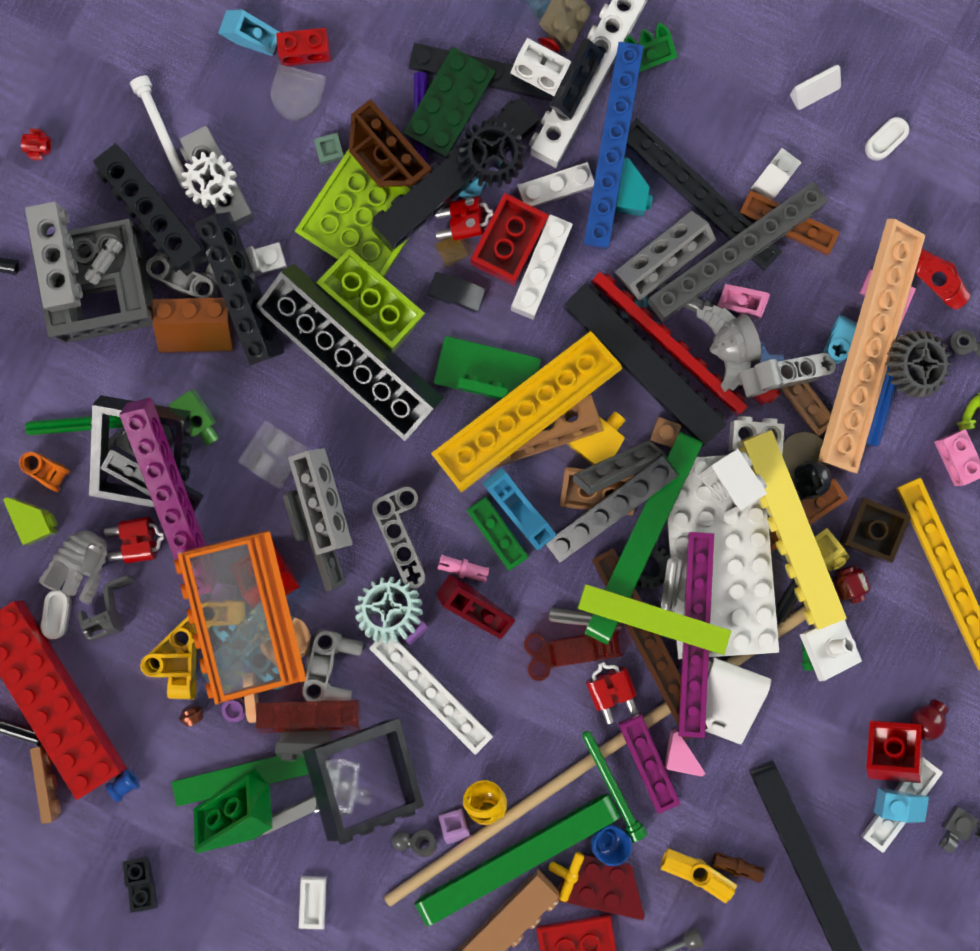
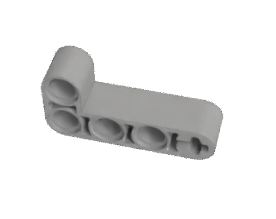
[372,487,426,589]

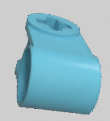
[823,315,857,365]

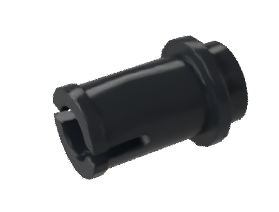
[0,257,19,276]

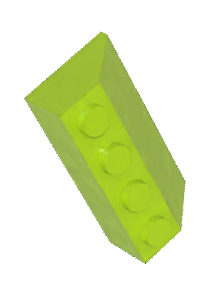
[316,248,425,353]

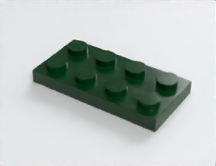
[403,47,496,159]

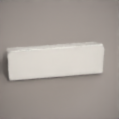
[790,65,841,110]

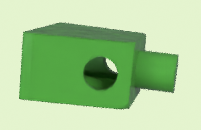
[168,389,219,446]

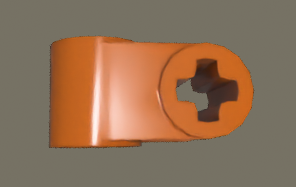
[19,452,71,492]

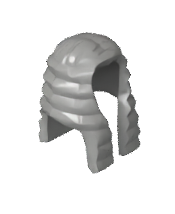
[39,530,108,604]

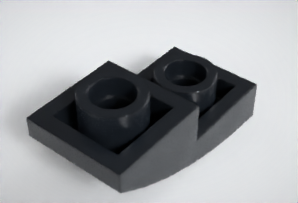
[427,272,485,313]
[123,857,158,913]

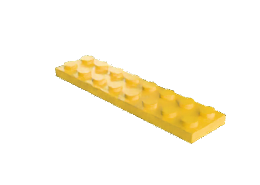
[431,331,622,493]

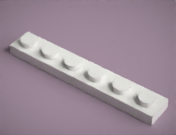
[369,638,493,755]

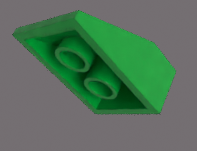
[193,774,273,853]

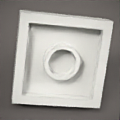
[800,620,862,681]

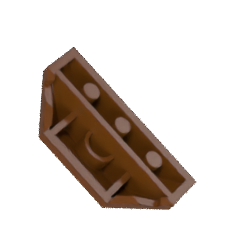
[349,99,432,188]

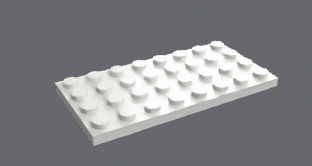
[667,455,779,659]

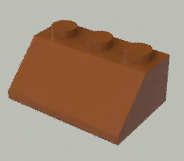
[152,298,234,353]

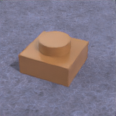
[650,417,682,449]

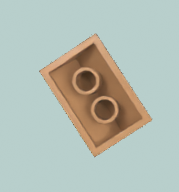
[559,467,635,516]

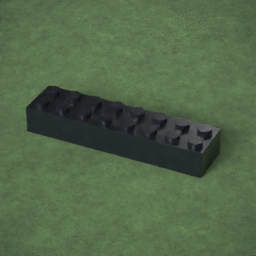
[255,264,444,441]

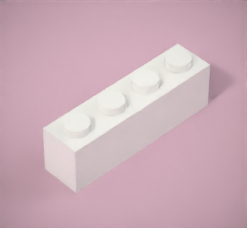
[511,215,573,320]

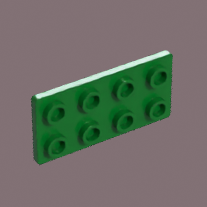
[434,336,541,400]

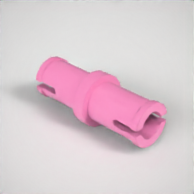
[437,554,489,583]

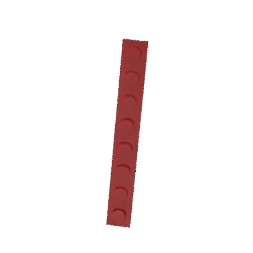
[591,272,748,415]

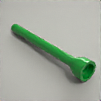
[582,731,648,843]

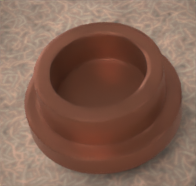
[179,704,204,727]

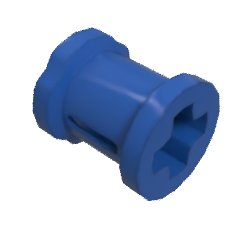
[106,769,140,802]

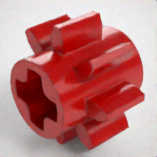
[21,128,52,161]

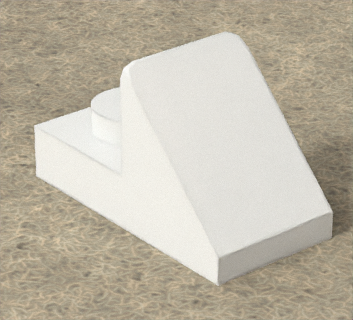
[751,148,802,200]
[245,242,287,277]

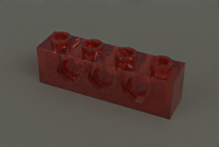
[256,700,360,733]

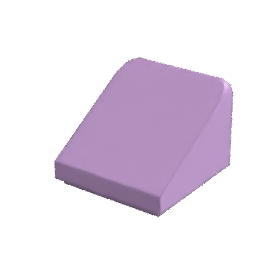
[438,808,470,844]

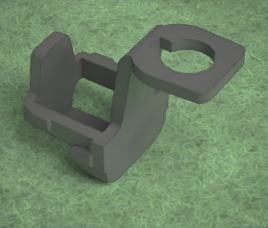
[77,575,136,641]

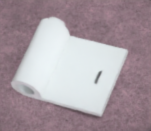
[705,657,771,745]

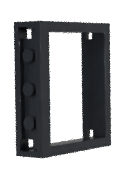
[89,395,193,507]
[303,719,424,845]

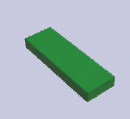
[466,496,529,571]

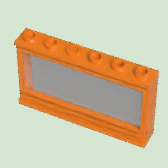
[174,530,307,705]

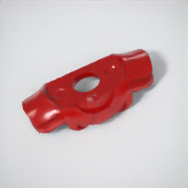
[915,248,970,310]

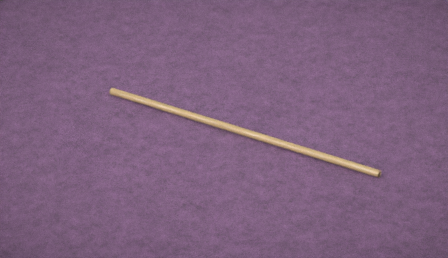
[384,605,806,907]

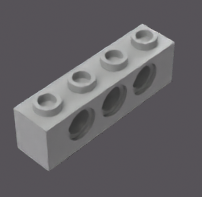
[180,126,255,228]
[25,202,83,312]
[615,211,716,301]
[288,448,353,555]

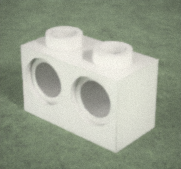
[511,38,572,96]
[728,416,785,454]

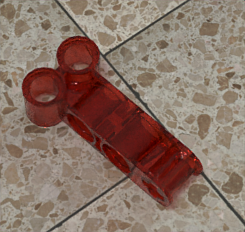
[523,630,623,681]

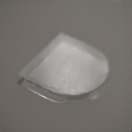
[271,64,326,120]

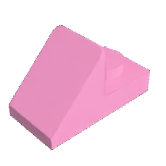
[717,284,770,321]

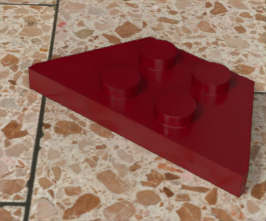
[556,853,645,921]

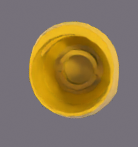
[463,780,507,825]

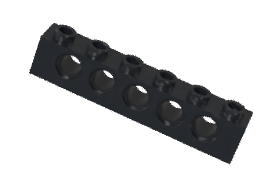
[93,143,208,276]
[194,212,285,365]

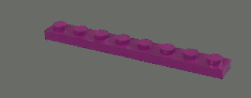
[678,532,714,738]

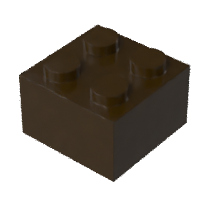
[839,497,911,563]

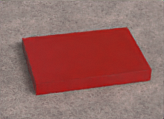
[536,913,617,951]

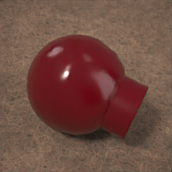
[910,699,949,741]

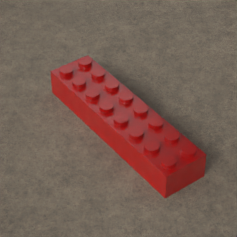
[0,600,127,801]

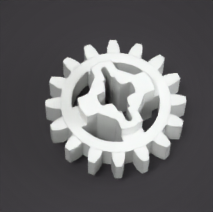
[181,152,237,208]

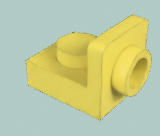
[815,528,849,572]

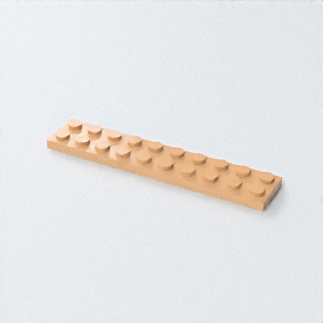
[818,219,926,474]

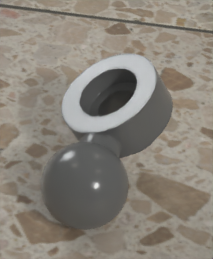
[949,330,980,358]
[391,830,437,857]

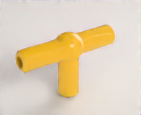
[548,852,585,902]

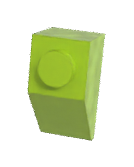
[3,497,58,545]

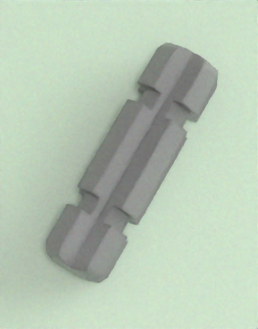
[84,238,122,285]

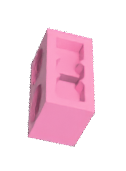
[934,429,980,486]

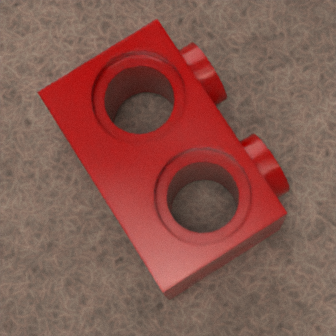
[276,28,331,67]

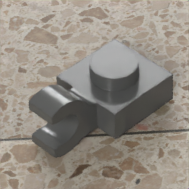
[938,805,979,853]

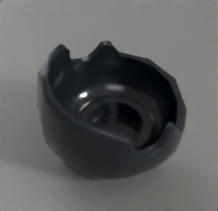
[794,459,831,499]

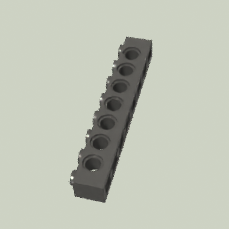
[647,181,828,323]

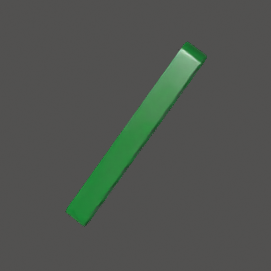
[585,432,703,645]
[414,793,621,927]

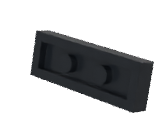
[549,39,605,120]

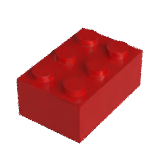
[470,193,549,287]

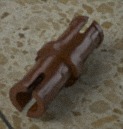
[711,851,765,883]

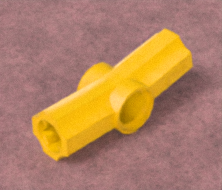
[660,848,737,904]

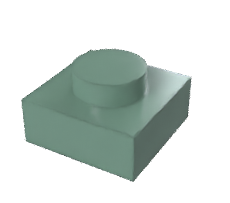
[314,133,344,165]

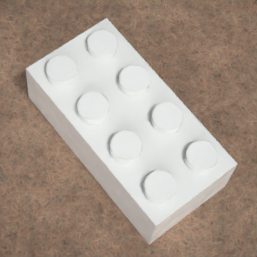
[699,449,767,517]

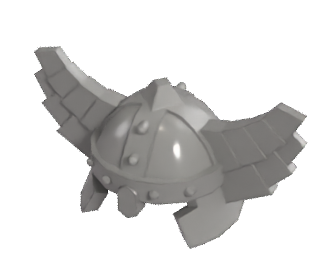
[696,305,762,392]

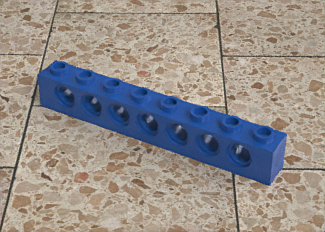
[583,42,644,250]

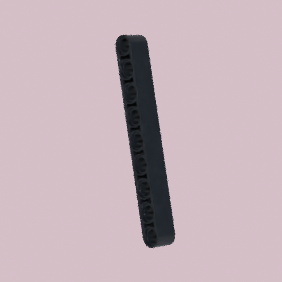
[749,760,862,951]

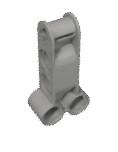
[739,353,836,398]

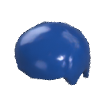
[591,824,632,866]

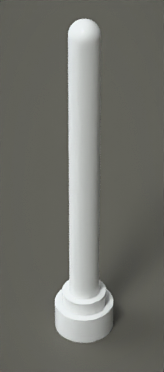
[130,75,187,189]

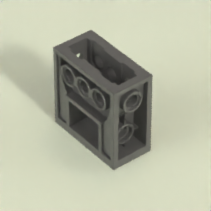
[29,219,155,344]

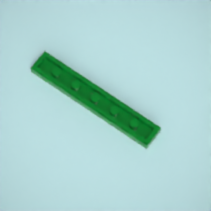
[171,755,309,806]

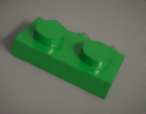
[624,22,677,72]

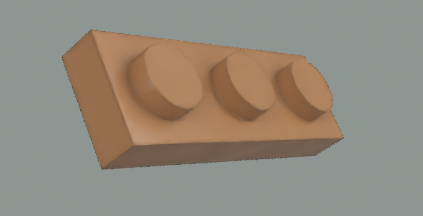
[30,744,61,824]

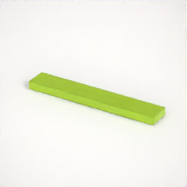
[577,584,732,655]

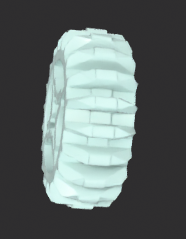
[355,576,423,644]

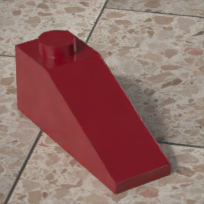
[436,574,515,640]

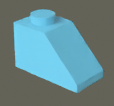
[218,9,279,56]
[874,787,929,823]

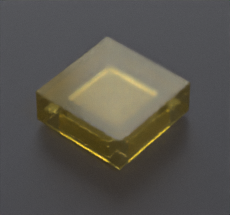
[435,237,468,267]

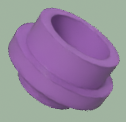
[222,698,246,722]

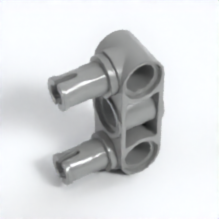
[146,243,219,298]
[302,629,363,705]

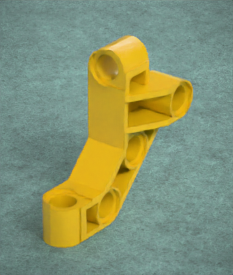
[140,600,246,699]

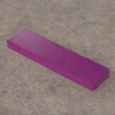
[618,713,681,814]

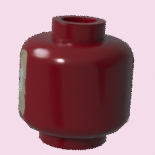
[833,565,871,604]

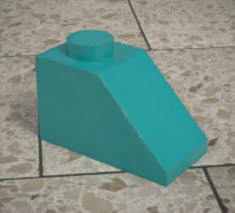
[615,158,653,217]

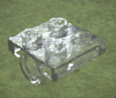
[238,420,307,489]

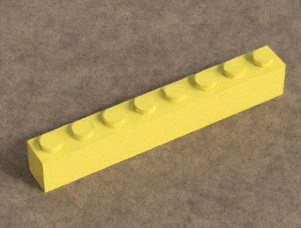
[738,430,847,630]

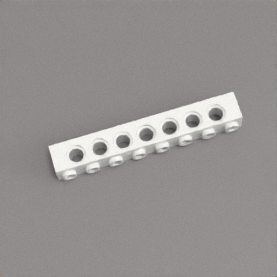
[529,0,648,168]

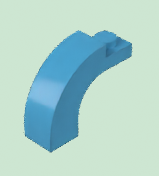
[482,467,556,551]

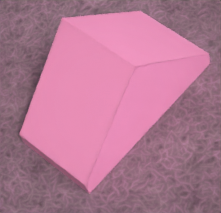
[664,728,706,777]

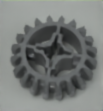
[885,330,952,398]

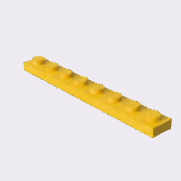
[896,478,980,670]

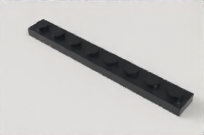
[627,118,782,271]

